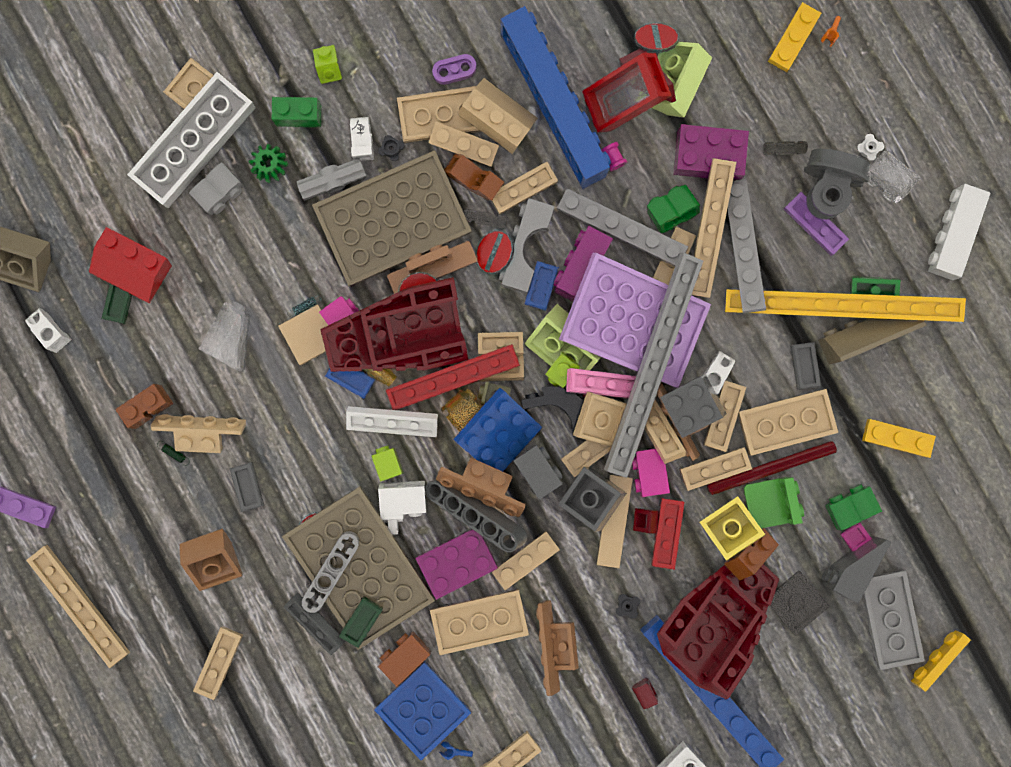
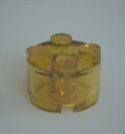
[440,389,481,432]

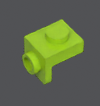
[313,45,342,84]
[545,352,580,388]

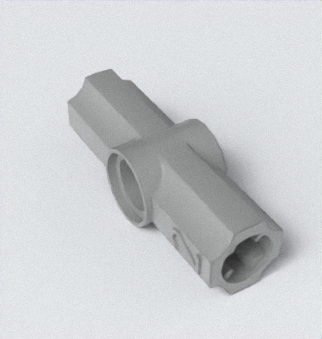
[296,158,367,201]

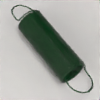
[157,441,190,466]

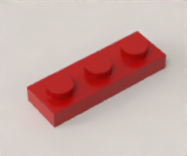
[651,498,685,570]

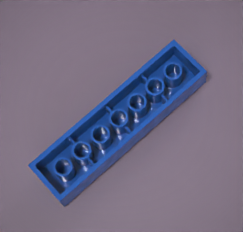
[501,6,611,189]

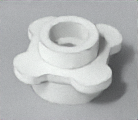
[857,134,884,161]

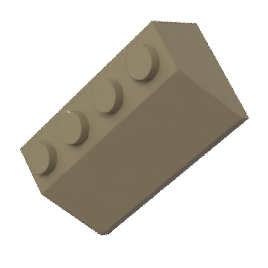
[0,227,51,292]
[818,318,927,365]

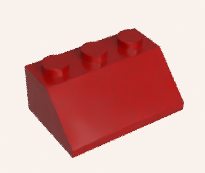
[89,227,172,304]

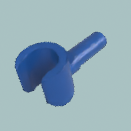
[439,741,473,760]

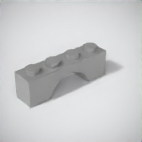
[499,198,554,295]

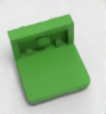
[743,477,804,528]

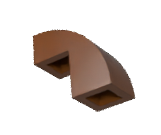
[444,154,504,201]

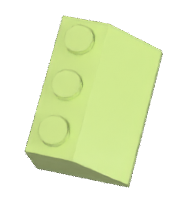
[637,42,712,117]
[524,304,601,370]

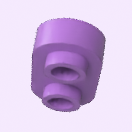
[432,54,476,85]

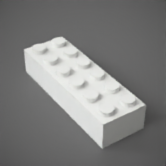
[127,72,256,208]

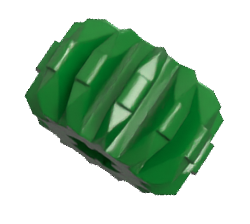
[249,143,288,183]

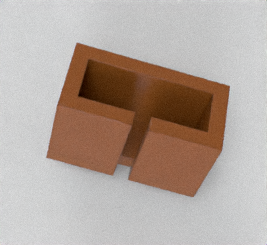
[115,384,174,429]
[724,528,779,581]
[378,631,432,687]

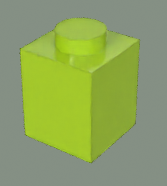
[371,445,404,482]

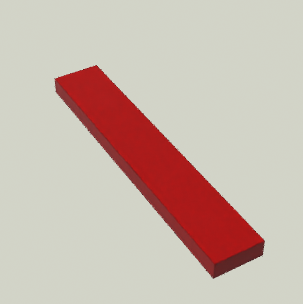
[386,344,521,410]

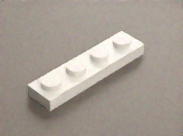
[346,406,438,437]

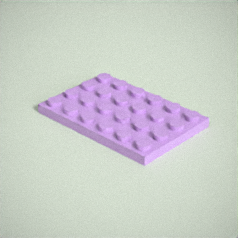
[559,253,711,388]

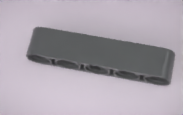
[425,479,527,552]

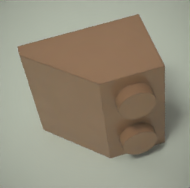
[179,529,242,591]

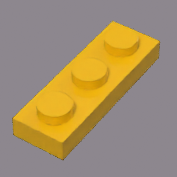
[768,2,821,72]
[862,419,936,458]
[911,630,971,692]

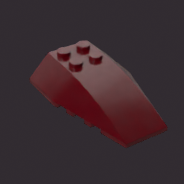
[320,277,469,372]
[657,564,779,699]

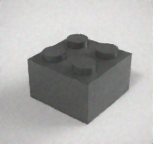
[660,374,727,438]
[513,445,563,500]
[558,467,627,532]

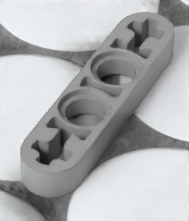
[302,531,359,613]

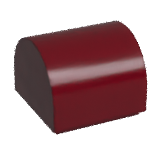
[633,508,659,534]
[632,677,658,709]

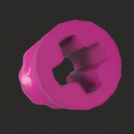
[601,142,628,172]

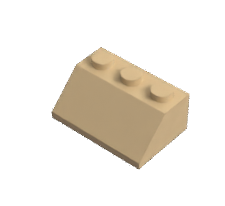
[458,78,538,154]

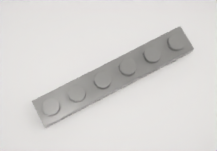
[727,179,766,314]
[557,188,688,267]

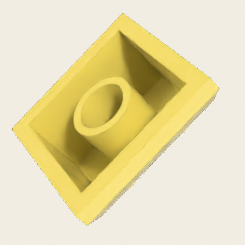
[700,496,765,561]

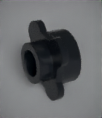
[378,135,404,161]
[616,594,640,619]

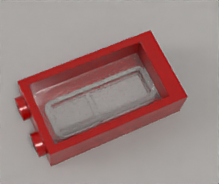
[582,53,672,133]

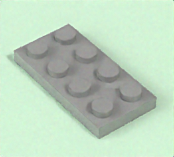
[863,570,925,670]

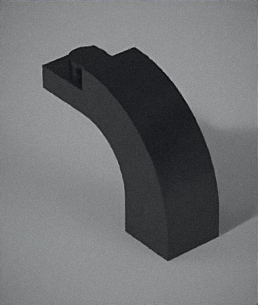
[521,386,584,437]

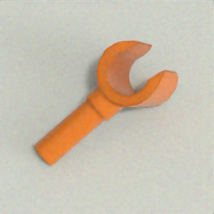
[821,16,841,47]

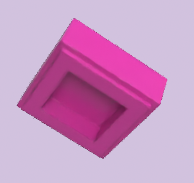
[840,522,872,551]

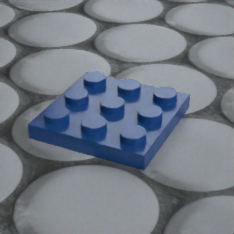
[453,388,542,472]
[374,661,472,761]

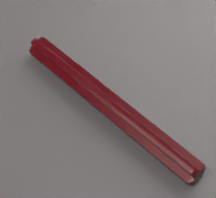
[707,441,837,495]

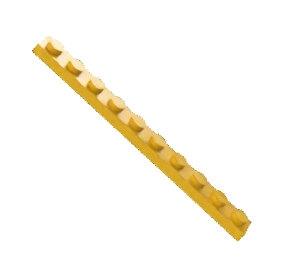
[725,289,966,322]

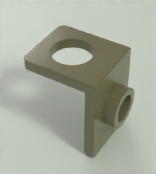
[478,381,511,405]

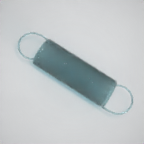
[287,296,321,317]

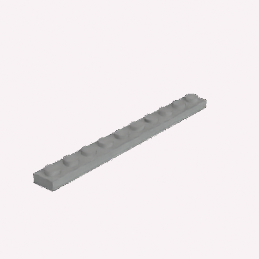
[604,253,703,478]

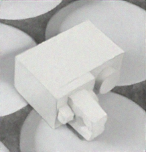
[378,481,427,535]

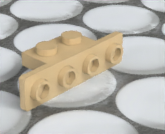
[151,414,246,453]

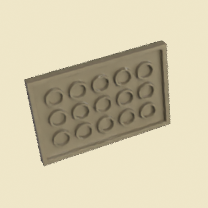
[312,150,472,287]
[282,486,435,650]

